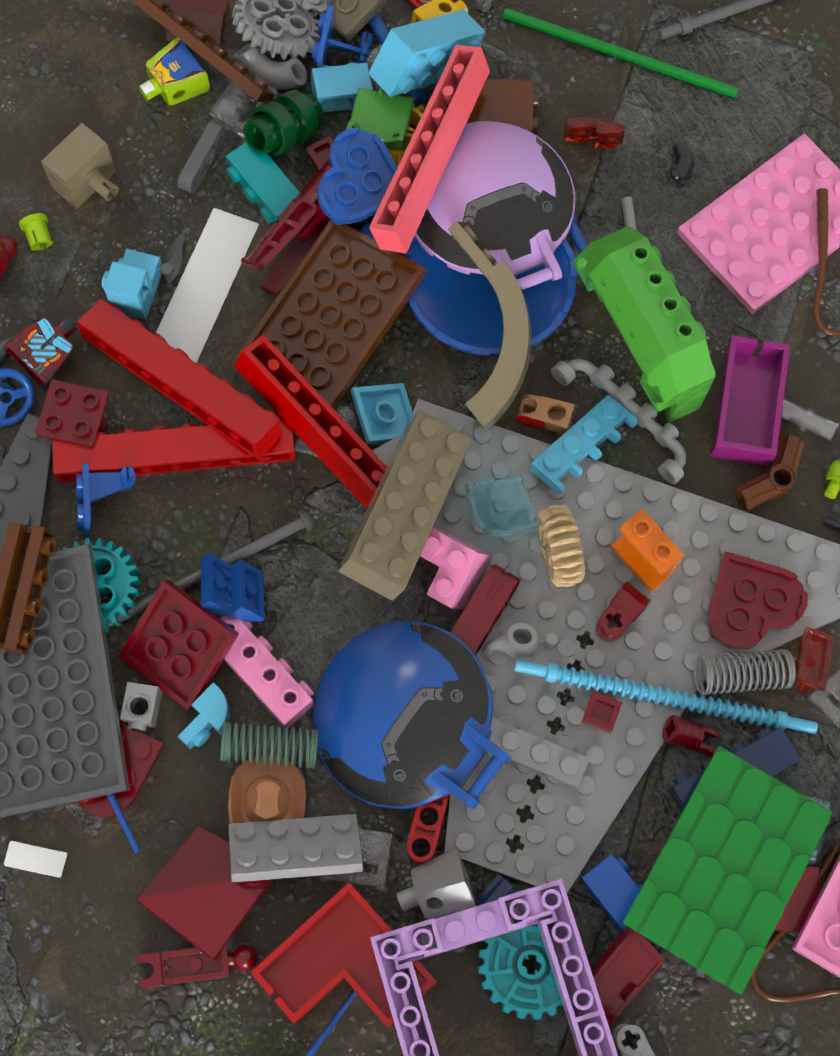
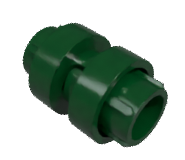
[243,90,323,156]

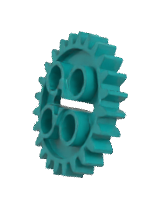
[62,538,142,633]

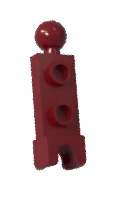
[137,943,258,989]

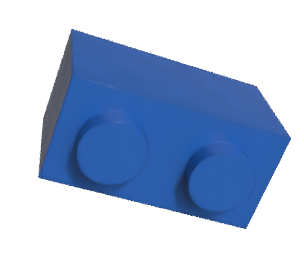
[579,854,642,932]

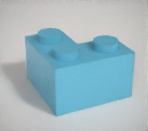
[102,249,162,320]

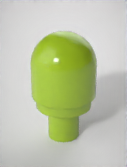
[824,459,840,499]

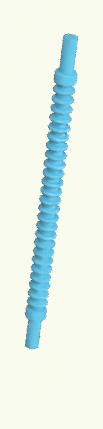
[514,659,818,734]

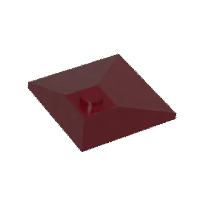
[137,826,274,960]

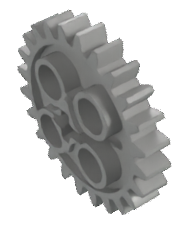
[232,0,320,60]

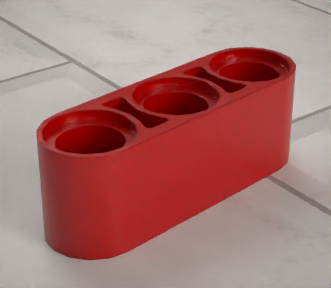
[407,794,450,864]

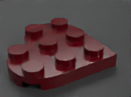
[707,551,808,650]
[78,721,165,818]

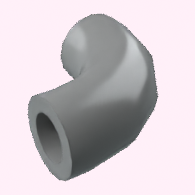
[233,42,307,90]

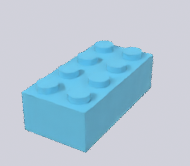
[368,9,485,97]

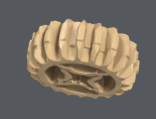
[537,505,585,588]

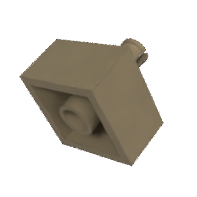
[41,123,119,209]

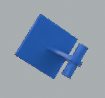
[312,5,374,67]
[76,464,136,540]

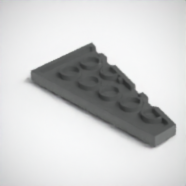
[0,414,53,558]

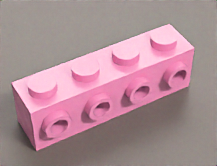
[220,616,314,728]

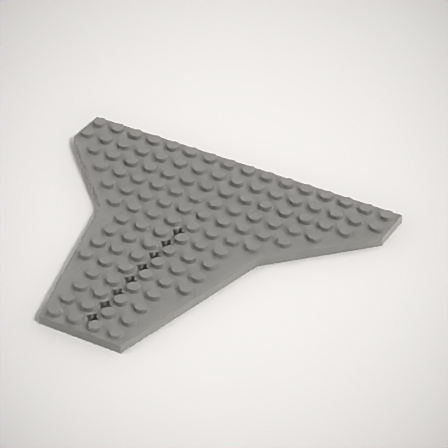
[410,399,840,893]

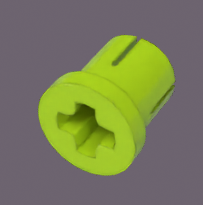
[19,213,53,251]

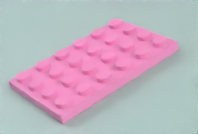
[677,133,840,314]

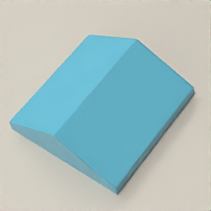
[350,383,413,446]

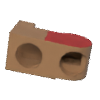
[516,394,575,437]

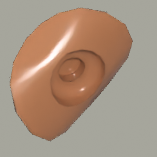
[228,755,306,824]

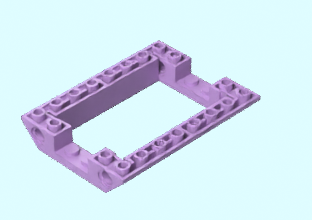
[370,879,618,1056]

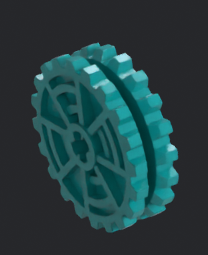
[477,924,564,1020]

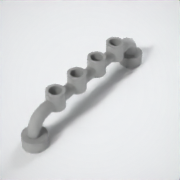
[551,359,686,485]

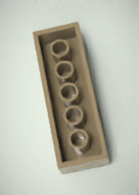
[338,409,472,601]

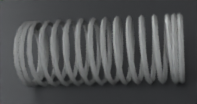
[694,649,796,696]

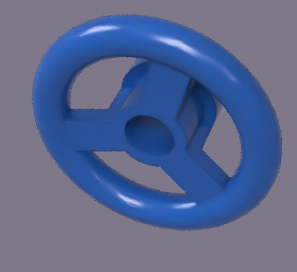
[0,368,35,426]

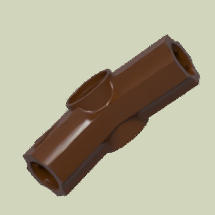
[734,435,805,512]

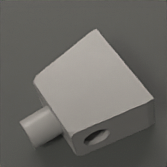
[397,848,476,919]

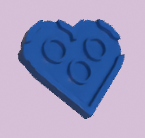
[317,127,398,225]

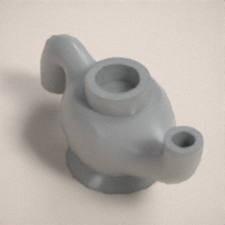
[482,622,558,659]

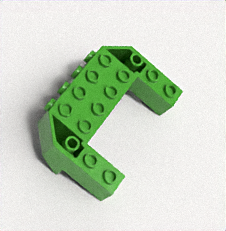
[572,226,715,423]

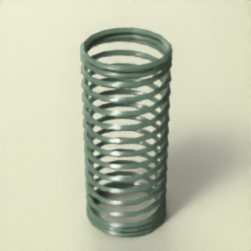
[220,721,318,769]

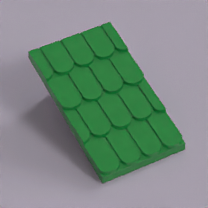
[623,745,833,995]

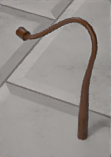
[813,188,840,336]
[750,845,840,1003]

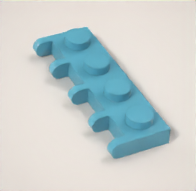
[529,394,638,494]

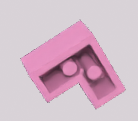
[420,527,492,610]

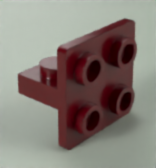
[35,380,109,448]

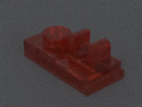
[795,627,835,693]

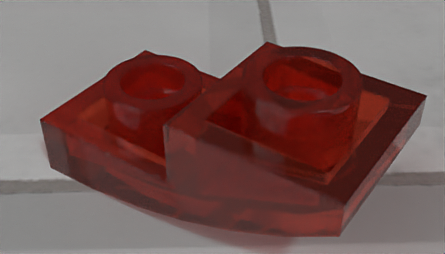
[564,117,625,149]

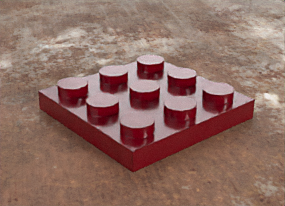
[119,580,239,711]

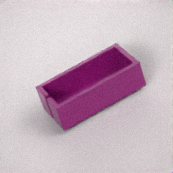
[710,335,790,467]

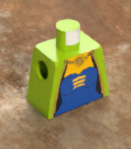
[139,38,211,106]

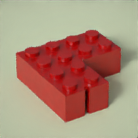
[250,882,437,1028]

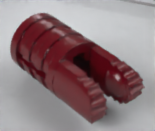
[662,715,721,757]

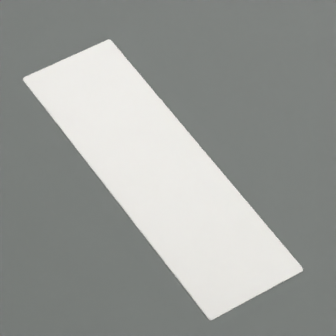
[156,208,259,363]

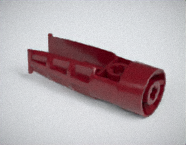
[241,159,331,295]

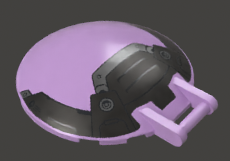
[414,121,575,290]

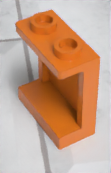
[610,508,685,593]

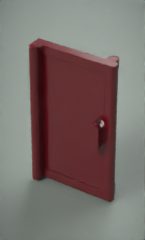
[591,926,666,1027]

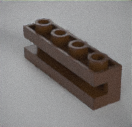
[0,521,56,655]

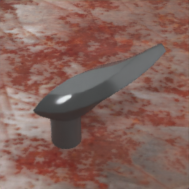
[161,234,185,285]

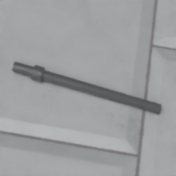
[657,0,774,40]

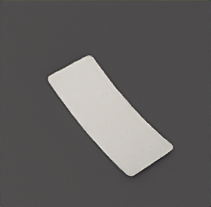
[4,841,67,878]

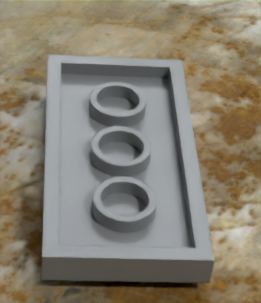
[229,814,363,882]

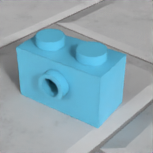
[310,62,373,112]

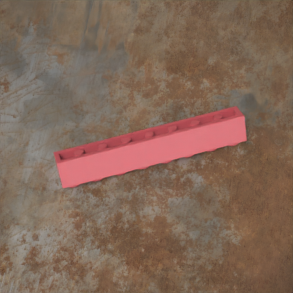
[369,45,490,253]

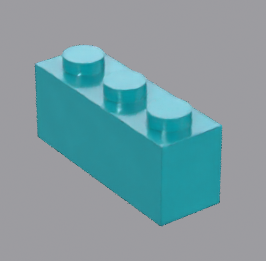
[226,142,300,224]

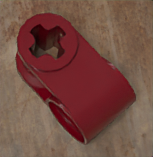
[596,581,651,642]

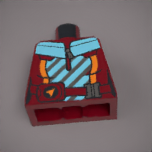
[3,316,77,389]

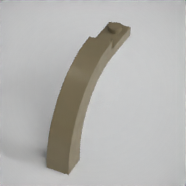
[448,222,532,430]

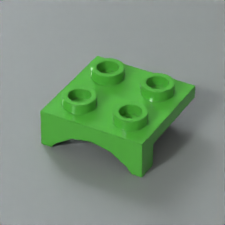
[346,87,414,151]

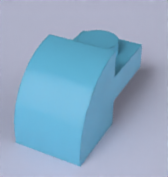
[178,682,230,750]

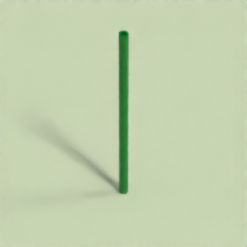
[503,8,739,98]

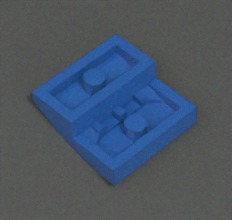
[201,553,265,622]

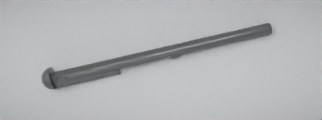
[109,510,314,629]

